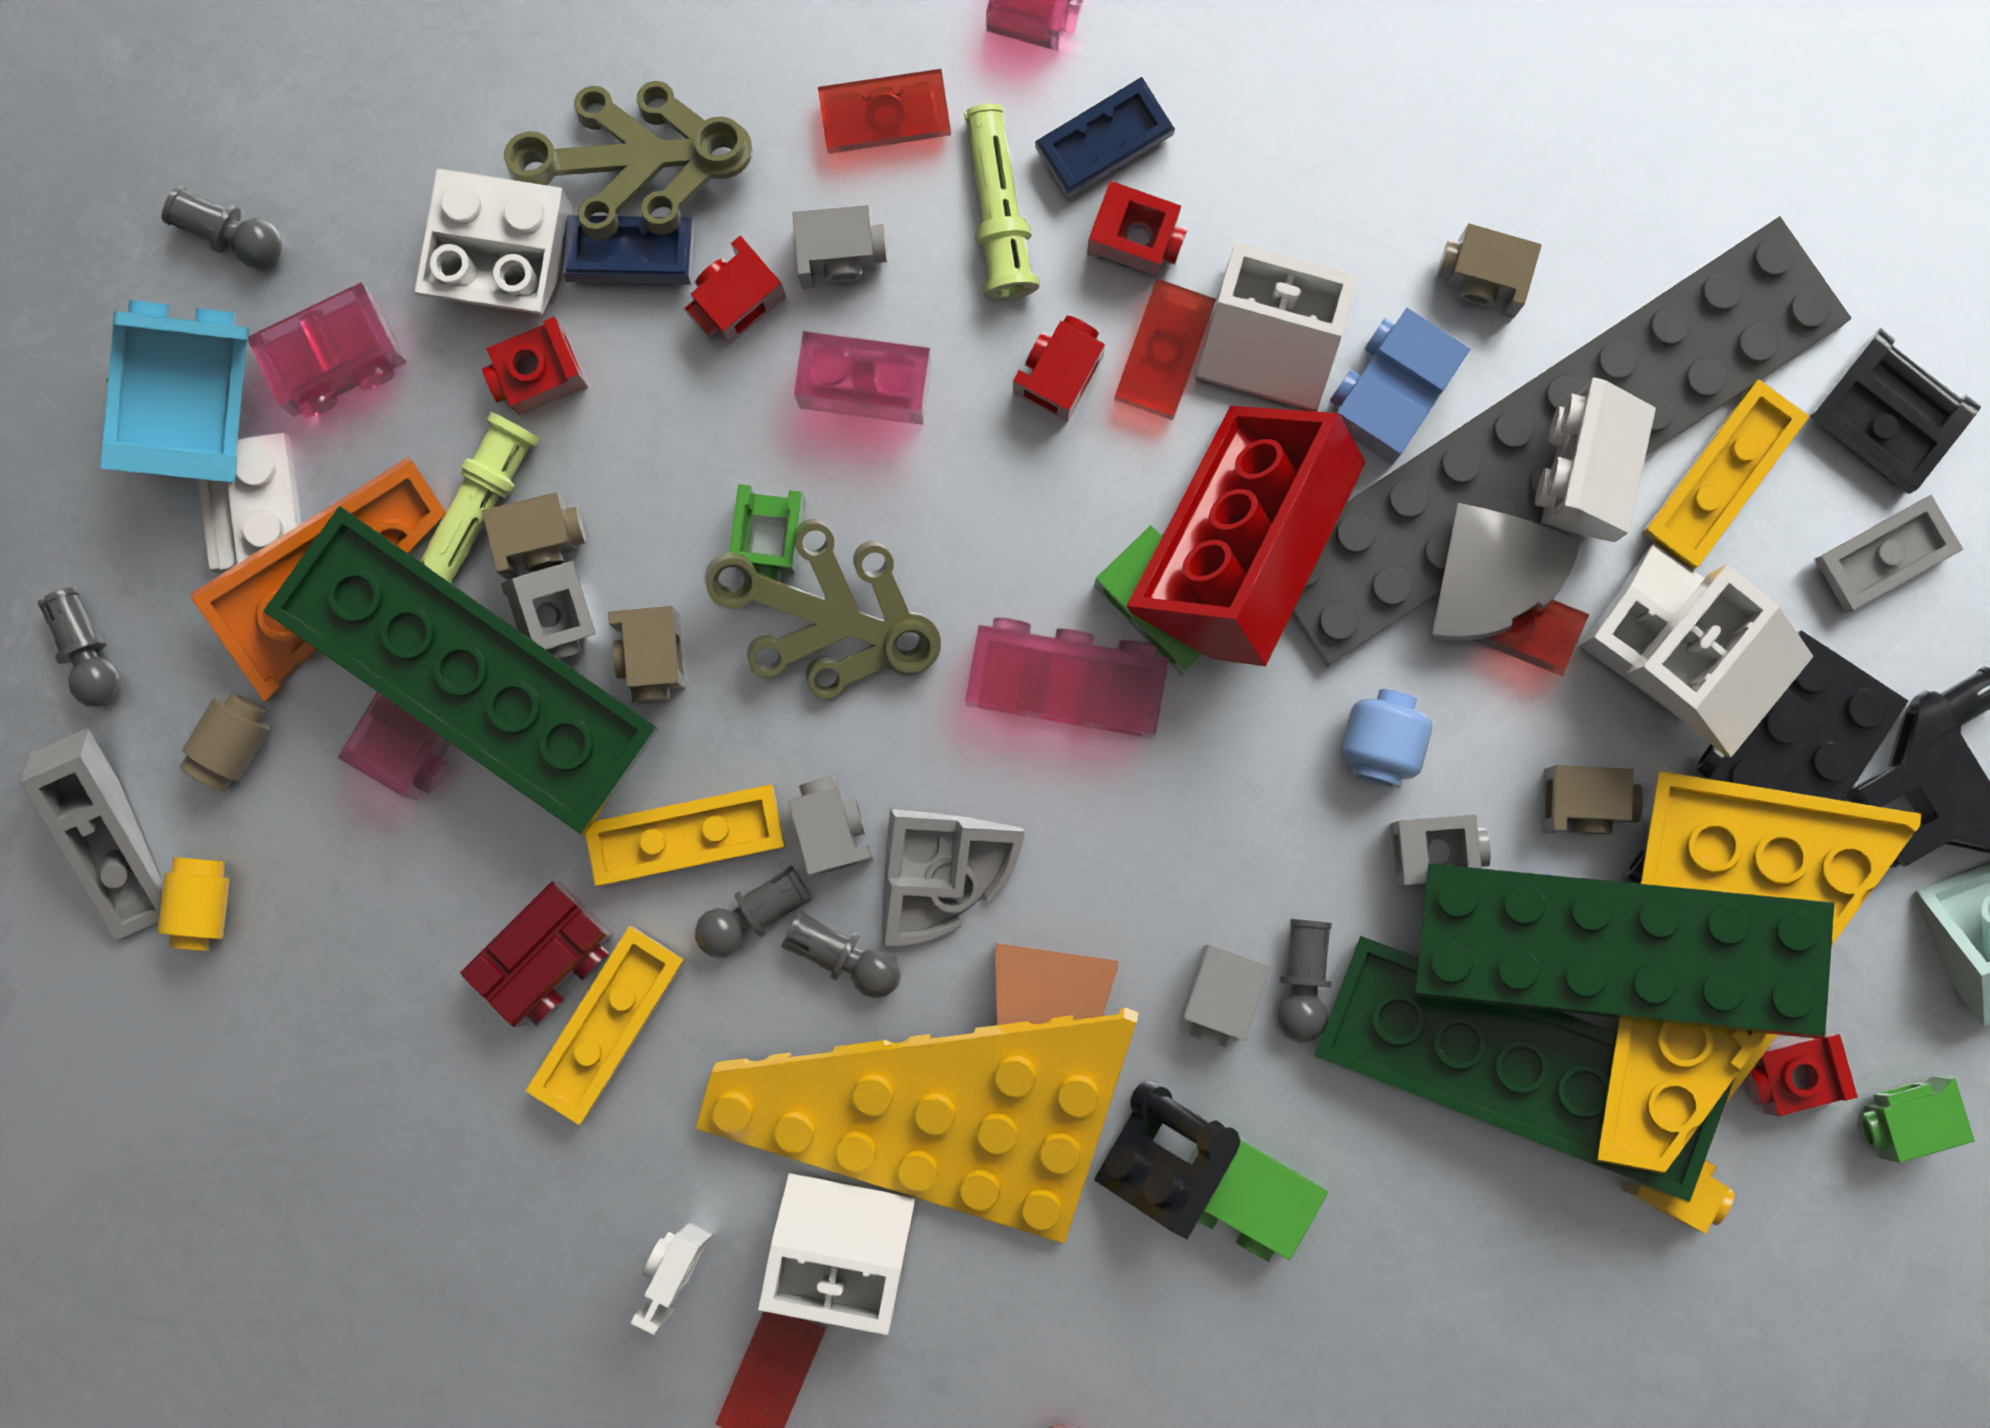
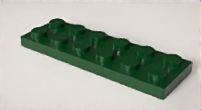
[263,506,660,835]
[1415,863,1835,1039]
[1314,936,1735,1204]

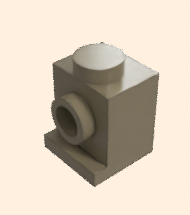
[1437,223,1542,318]
[482,492,586,580]
[608,606,685,703]
[1542,765,1643,834]

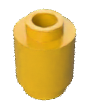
[157,857,230,951]

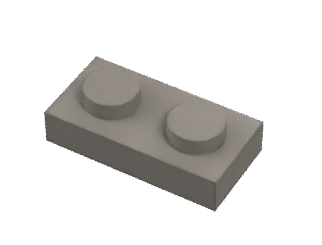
[1815,494,1964,614]

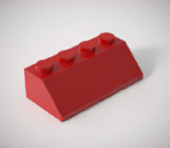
[1126,406,1366,667]

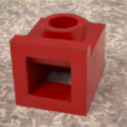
[1087,180,1188,276]
[684,235,786,345]
[1013,315,1105,422]
[482,316,588,415]
[1746,1033,1858,1117]

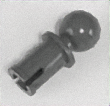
[161,185,283,269]
[38,587,121,707]
[695,865,813,958]
[781,911,901,998]
[1277,919,1332,1043]

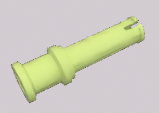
[964,103,1040,300]
[420,412,541,584]

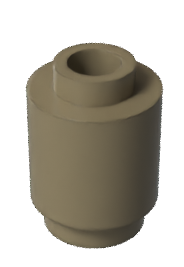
[180,692,271,792]

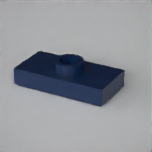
[1035,77,1175,199]
[563,215,695,285]

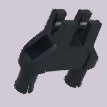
[1848,666,1990,868]

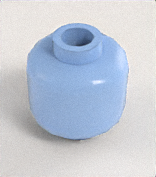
[1340,689,1432,788]

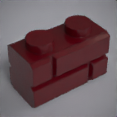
[460,880,614,1028]

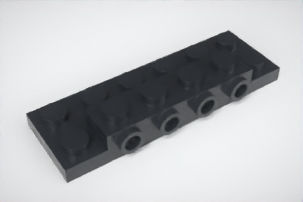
[1626,630,1909,884]

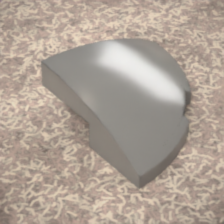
[1431,503,1581,641]
[882,809,1025,946]

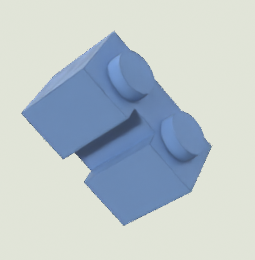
[1330,307,1471,465]

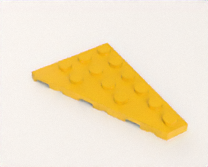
[1596,771,1921,1174]
[695,1008,1139,1244]

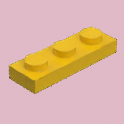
[1641,379,1810,570]
[585,784,786,887]
[525,926,686,1126]

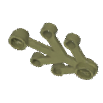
[504,81,753,240]
[705,519,941,699]

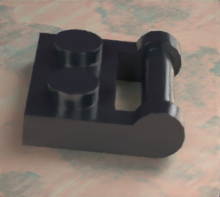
[1809,327,1982,494]
[1094,1080,1240,1240]

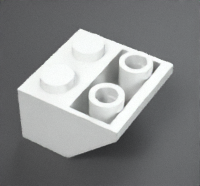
[415,168,574,315]
[1195,241,1359,412]
[1535,377,1656,543]
[1579,542,1704,710]
[1626,564,1814,758]
[758,1173,916,1335]

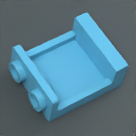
[100,300,249,483]

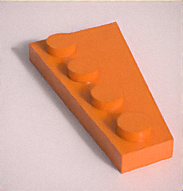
[190,456,446,703]

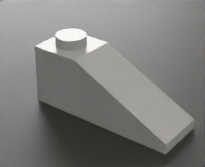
[20,728,163,941]

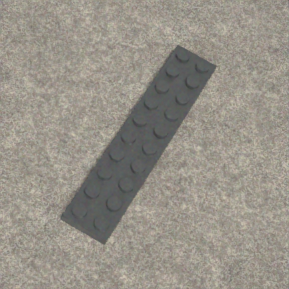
[1291,216,1852,667]

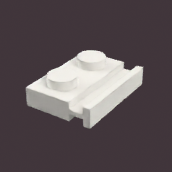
[198,433,302,573]
[630,1223,712,1335]

